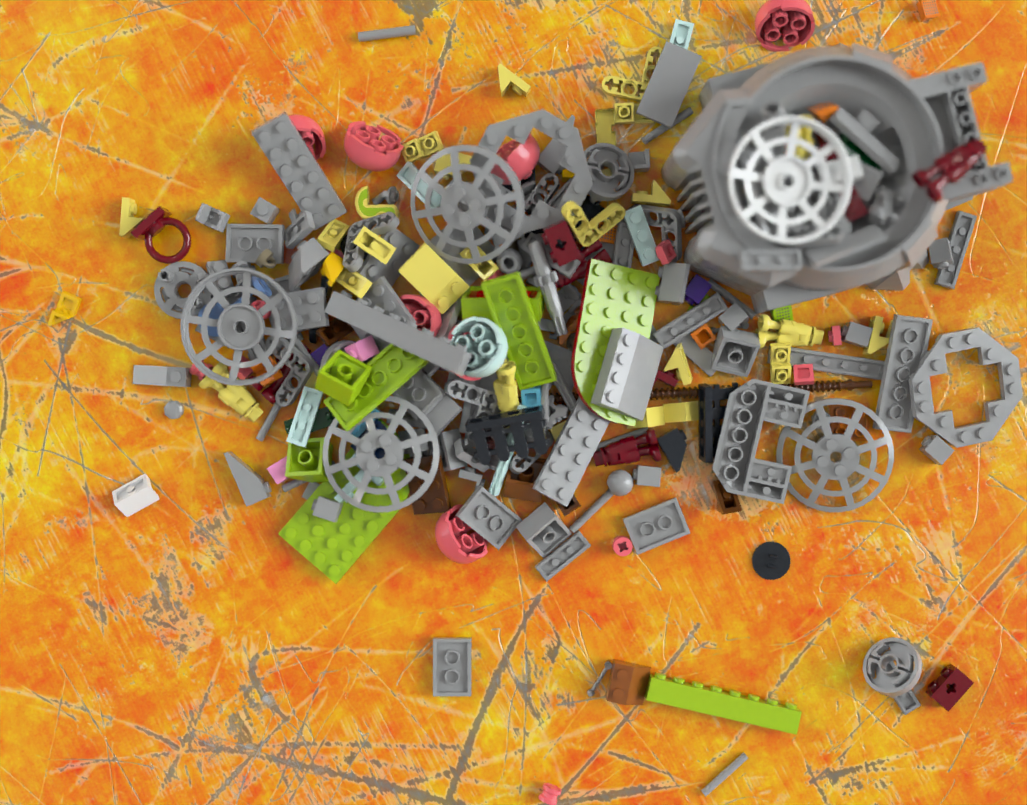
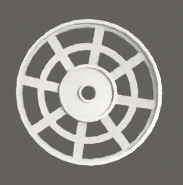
[728,116,852,244]

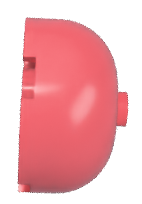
[755,0,815,52]
[288,115,326,160]
[344,121,403,172]
[490,134,540,185]
[399,294,442,337]
[435,504,488,564]

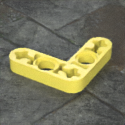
[601,46,663,102]
[561,201,626,247]

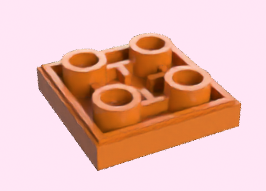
[829,403,869,441]

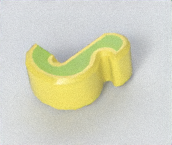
[355,185,400,220]

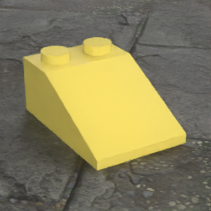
[398,243,470,314]

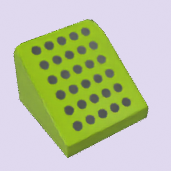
[770,305,793,322]

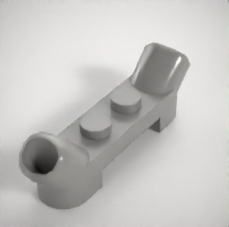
[762,102,787,159]

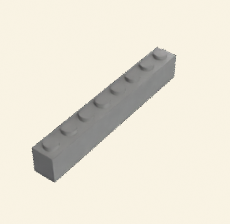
[324,290,472,377]

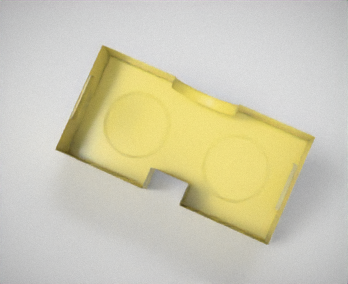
[595,108,616,146]

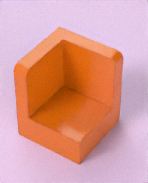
[250,355,283,386]

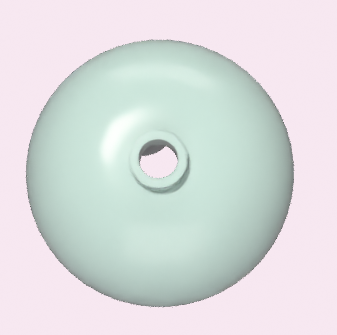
[450,316,508,378]

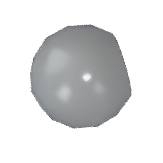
[496,248,523,274]
[607,469,633,496]

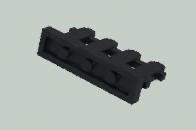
[698,382,740,463]
[465,405,551,465]

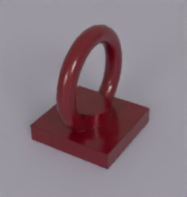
[131,206,191,264]

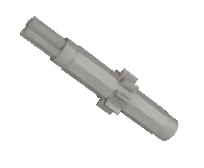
[527,239,568,336]

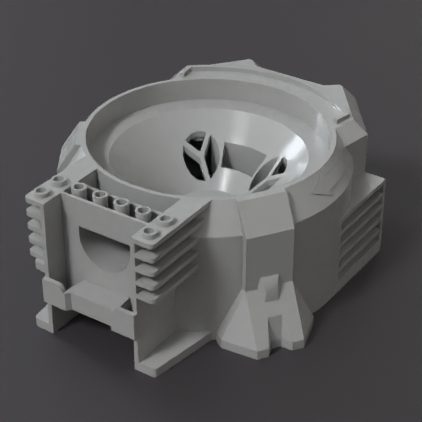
[661,42,1013,314]

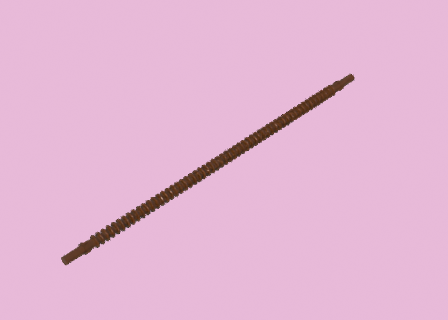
[518,379,872,405]

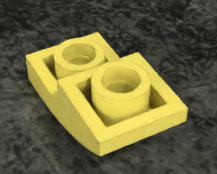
[614,102,654,124]
[402,131,444,163]
[770,342,791,384]

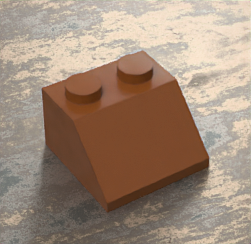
[503,454,547,503]
[605,659,651,705]

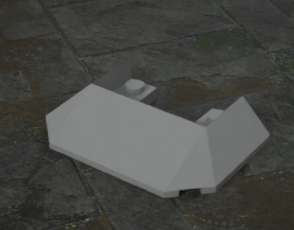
[712,379,810,504]

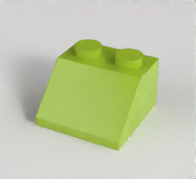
[315,349,372,406]
[285,437,333,483]

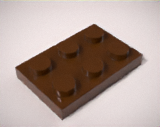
[403,454,451,515]

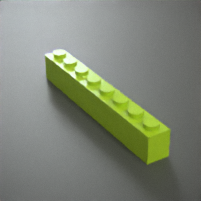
[645,672,802,735]

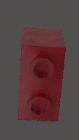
[541,219,581,267]
[926,664,974,712]

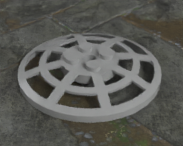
[410,144,525,264]
[180,268,297,386]
[323,396,440,512]
[776,398,894,512]

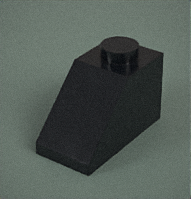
[657,427,687,473]

